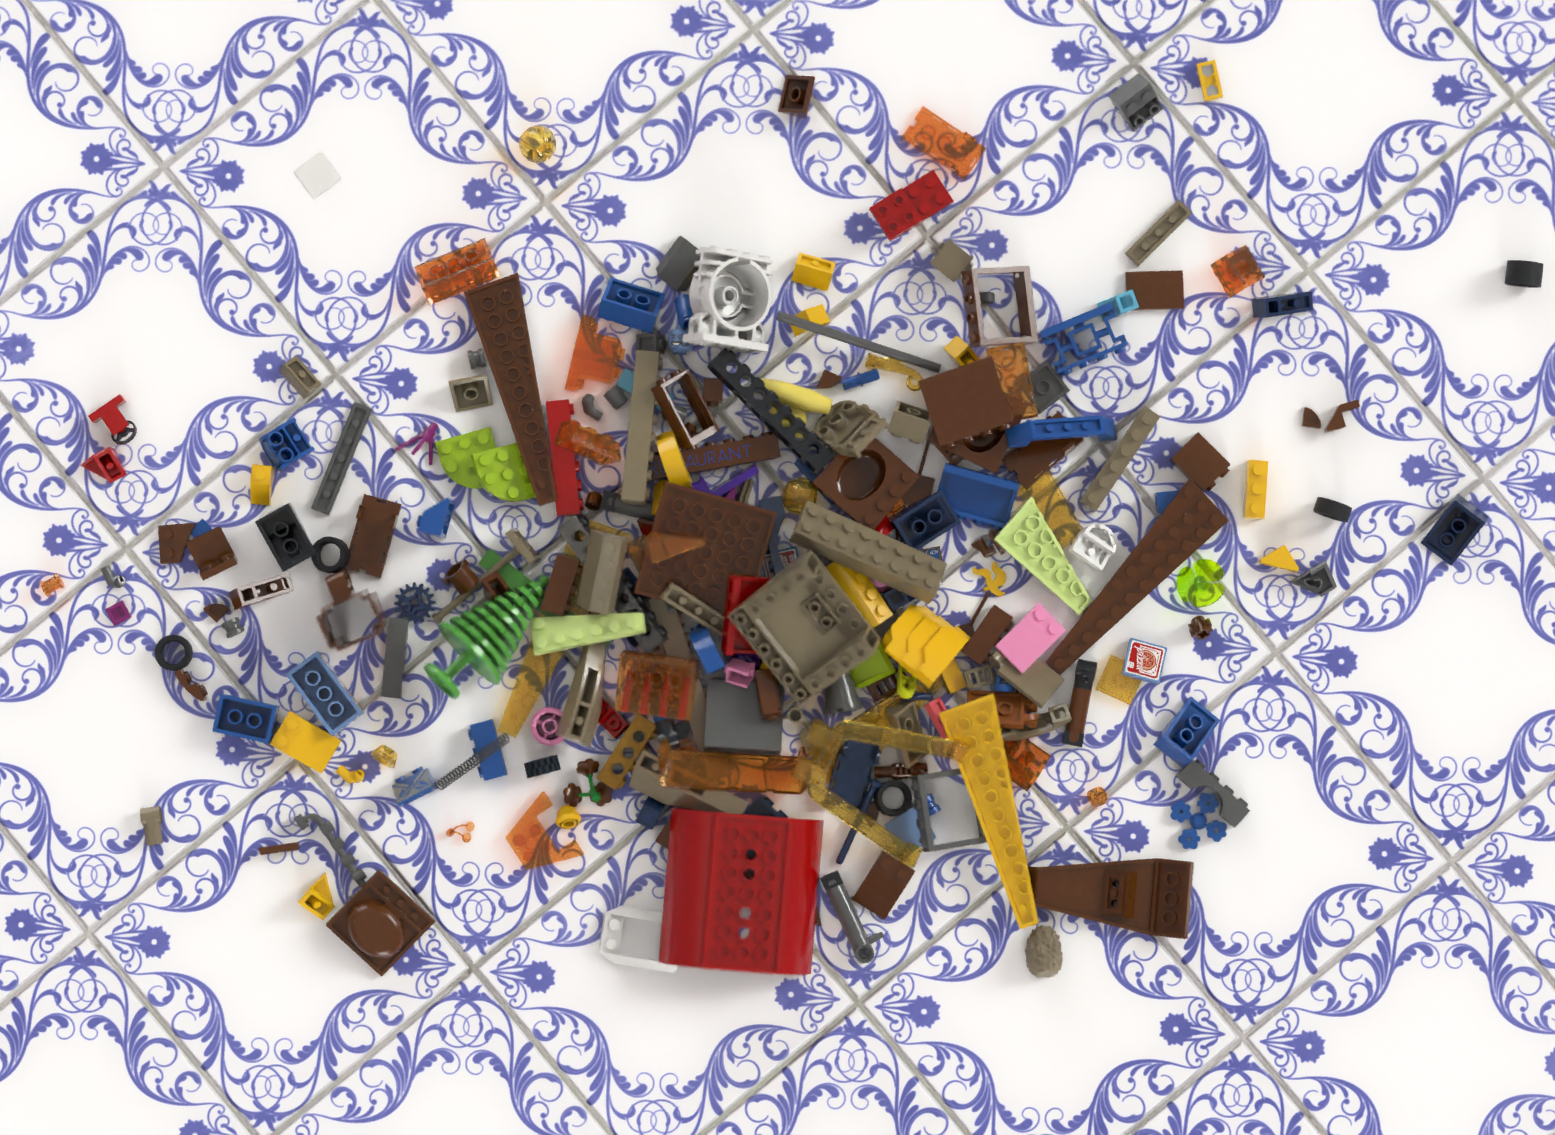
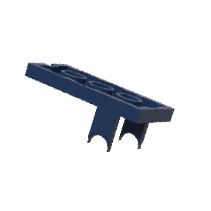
[824,726,882,809]

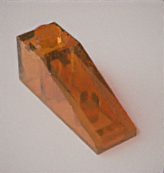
[644,532,707,563]

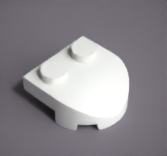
[1069,524,1116,571]

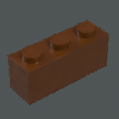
[541,554,583,616]
[961,604,1014,665]

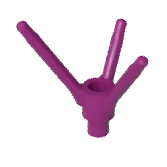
[395,422,438,465]

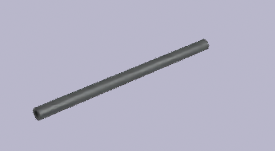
[776,311,941,373]

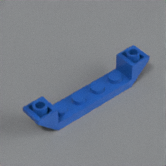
[1005,415,1117,448]

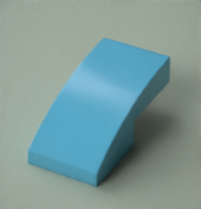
[1097,289,1139,322]

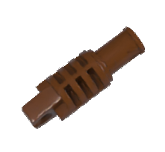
[874,762,928,780]

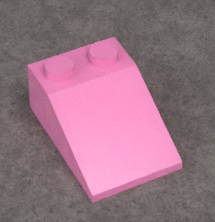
[995,603,1066,674]

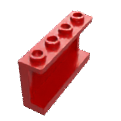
[721,575,772,655]

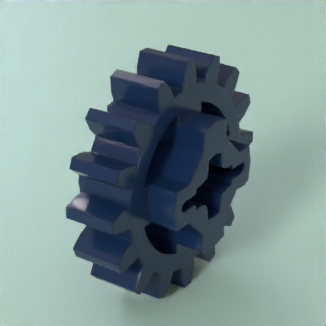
[394,582,436,624]

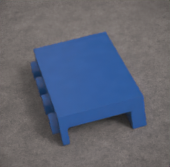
[937,462,1020,530]

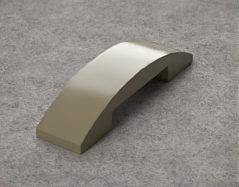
[1001,703,1072,741]

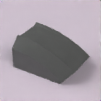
[656,236,700,292]

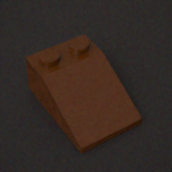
[852,851,915,920]

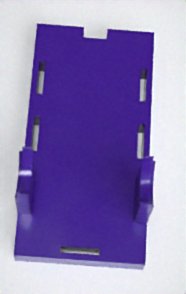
[691,464,759,496]

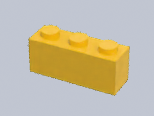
[1243,460,1268,520]

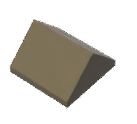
[448,374,493,412]

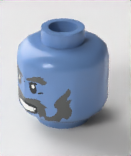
[667,326,692,355]

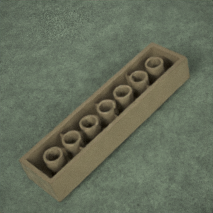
[789,500,947,604]

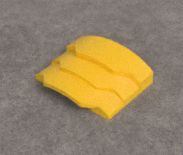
[884,604,971,688]

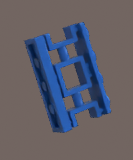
[1040,302,1128,376]

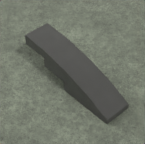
[381,617,409,699]

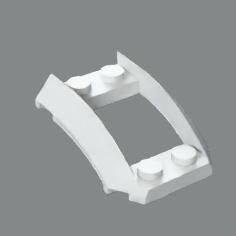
[598,905,678,973]

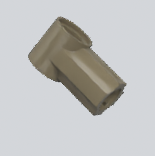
[140,806,163,846]

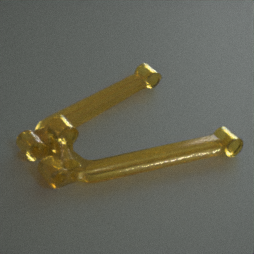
[791,720,970,867]

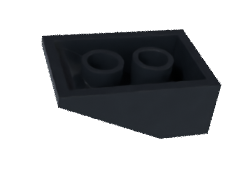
[255,503,317,572]

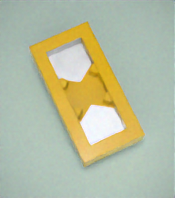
[1196,60,1224,102]

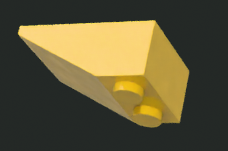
[270,711,342,774]

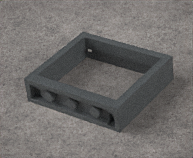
[911,768,987,852]

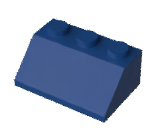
[597,277,665,334]
[416,498,455,539]

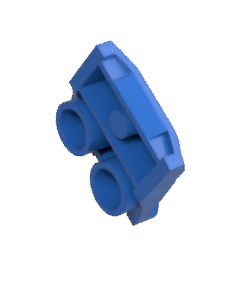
[259,417,315,471]

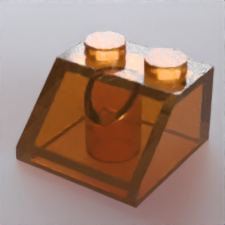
[1210,245,1265,298]

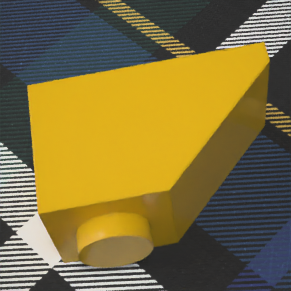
[943,336,980,367]
[250,464,274,506]

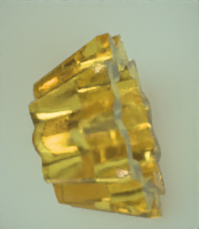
[371,745,397,768]

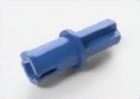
[841,369,880,391]

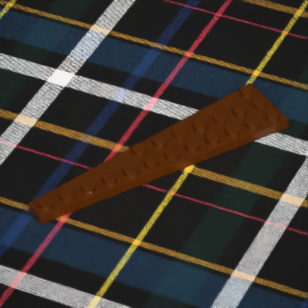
[464,273,558,507]
[1046,478,1229,675]

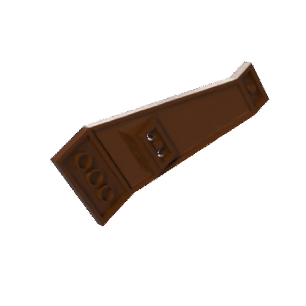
[1028,858,1194,939]

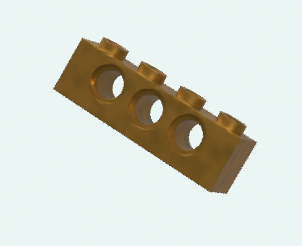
[596,713,657,790]

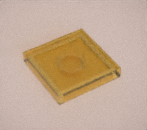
[1095,655,1142,705]

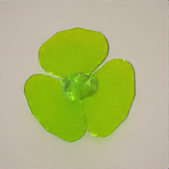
[1177,559,1225,608]

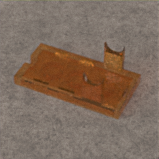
[902,106,986,181]
[986,342,1038,421]

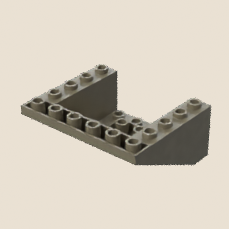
[728,548,881,706]

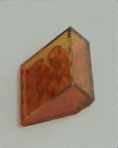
[614,650,700,721]

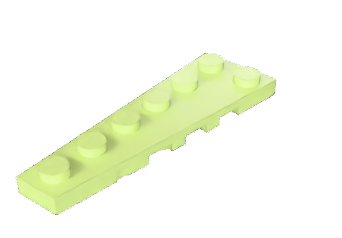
[530,612,646,656]

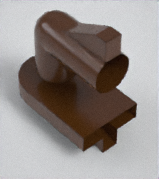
[971,530,1005,558]

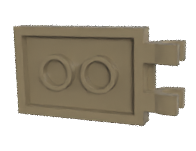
[989,651,1065,709]

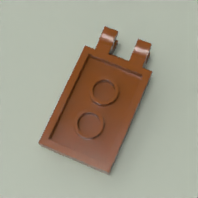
[967,690,1038,729]

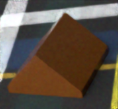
[778,75,815,119]

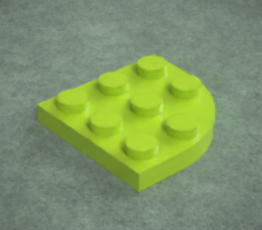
[435,427,496,489]
[471,443,536,502]

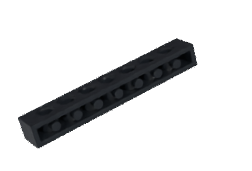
[707,348,834,475]
[558,513,669,654]

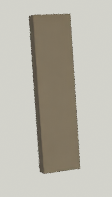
[1124,200,1192,267]

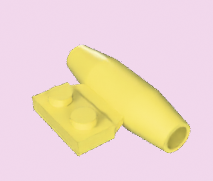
[757,378,833,439]

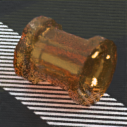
[39,573,65,596]

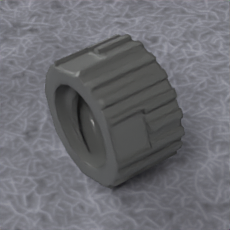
[979,292,995,304]

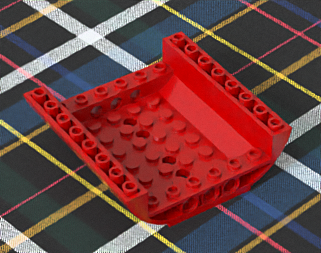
[658,808,824,975]

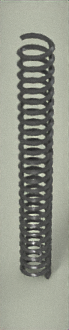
[435,733,510,790]

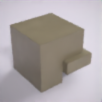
[930,238,974,282]

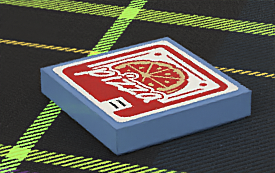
[1121,638,1167,685]

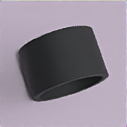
[1504,260,1544,288]

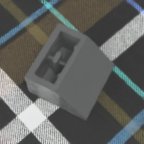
[1109,73,1164,132]

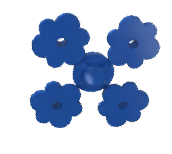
[1170,793,1227,849]

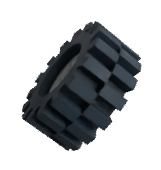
[524,755,561,778]

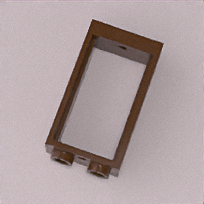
[651,369,720,450]

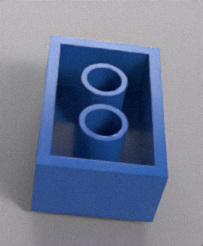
[212,694,280,744]

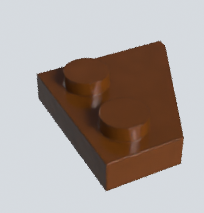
[158,523,196,564]

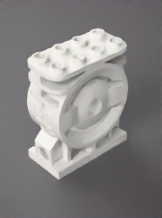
[683,245,773,354]

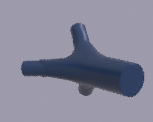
[901,690,932,703]

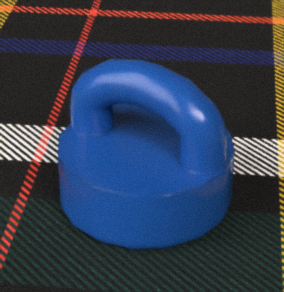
[993,676,1013,692]

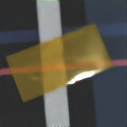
[1017,471,1083,549]

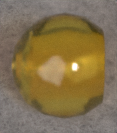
[519,125,557,163]
[781,478,818,515]

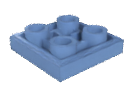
[884,806,937,858]

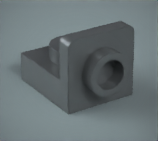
[636,334,667,354]

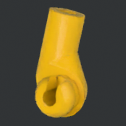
[336,765,365,784]

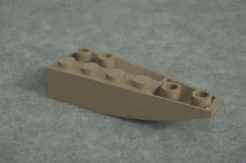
[556,641,607,748]
[629,750,749,814]

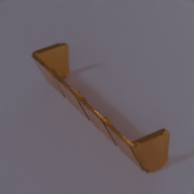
[658,739,812,795]

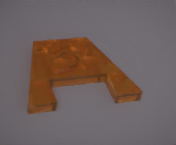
[505,791,585,870]

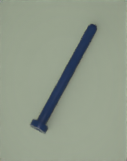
[836,778,883,865]

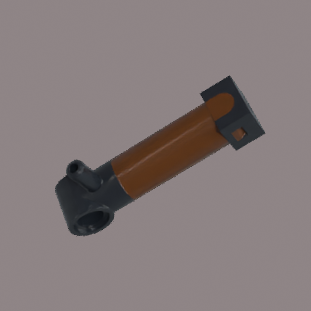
[1062,659,1097,747]

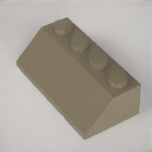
[576,529,629,615]

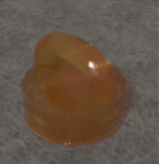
[1087,786,1108,807]

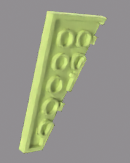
[993,496,1092,615]

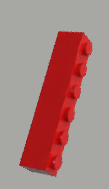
[546,399,584,517]

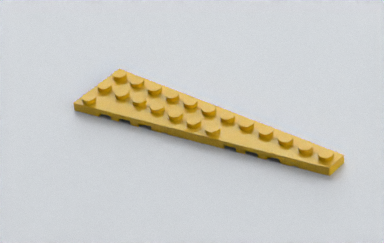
[939,693,1039,930]

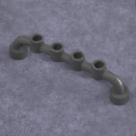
[294,813,367,899]

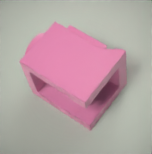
[724,658,755,688]

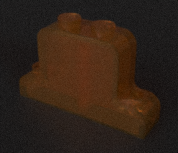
[564,314,626,392]

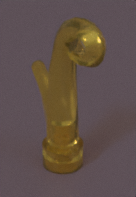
[864,353,923,391]

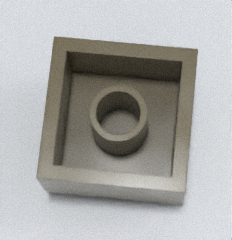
[887,400,931,444]

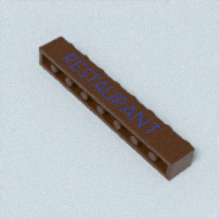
[648,431,781,482]

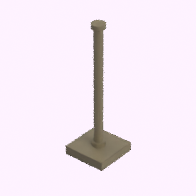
[432,528,541,624]

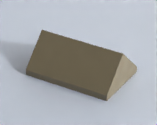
[885,701,928,768]

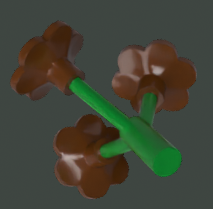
[563,759,612,807]

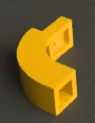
[656,430,694,489]

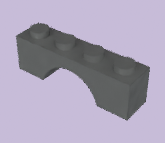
[1176,759,1250,828]

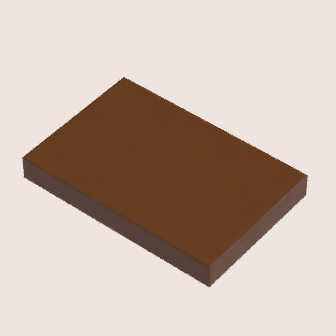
[1125,270,1184,311]

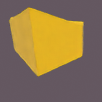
[297,872,335,920]

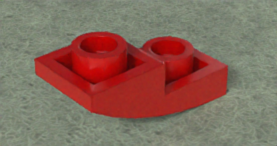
[598,698,629,739]

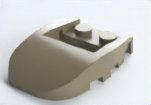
[814,400,889,458]

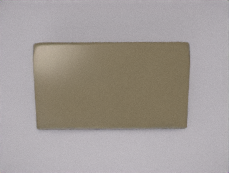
[279,355,321,399]

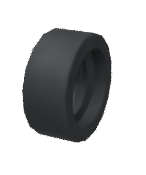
[1313,497,1352,522]
[311,536,350,573]
[154,635,193,671]
[874,779,912,817]

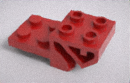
[869,169,954,242]

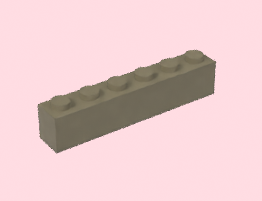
[1079,406,1161,513]

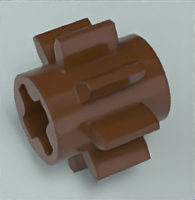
[1188,616,1213,640]

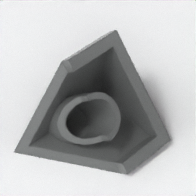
[1290,561,1337,597]

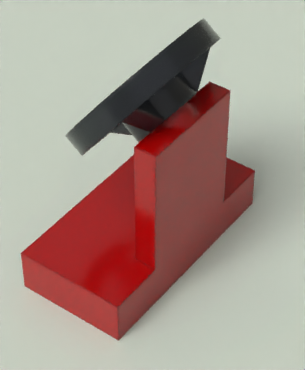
[88,394,137,445]

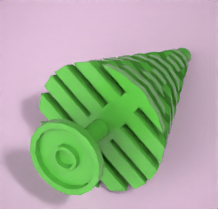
[423,574,549,700]

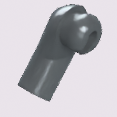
[581,394,603,422]
[101,565,126,588]

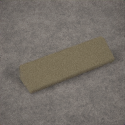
[659,582,724,637]

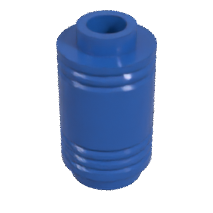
[674,294,694,329]

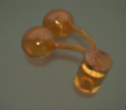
[446,821,475,843]

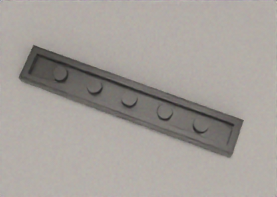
[311,402,373,515]

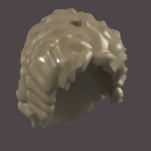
[1025,925,1063,978]

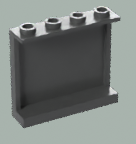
[703,677,784,756]

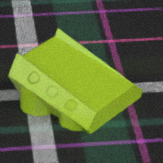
[849,642,895,689]

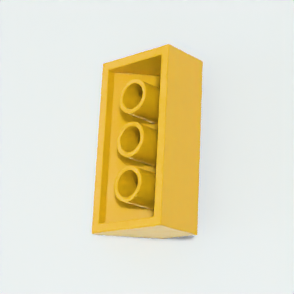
[826,562,893,628]

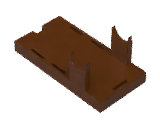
[1001,411,1084,490]
[345,494,402,578]

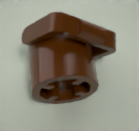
[442,559,479,595]

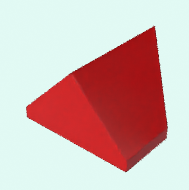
[80,446,127,483]

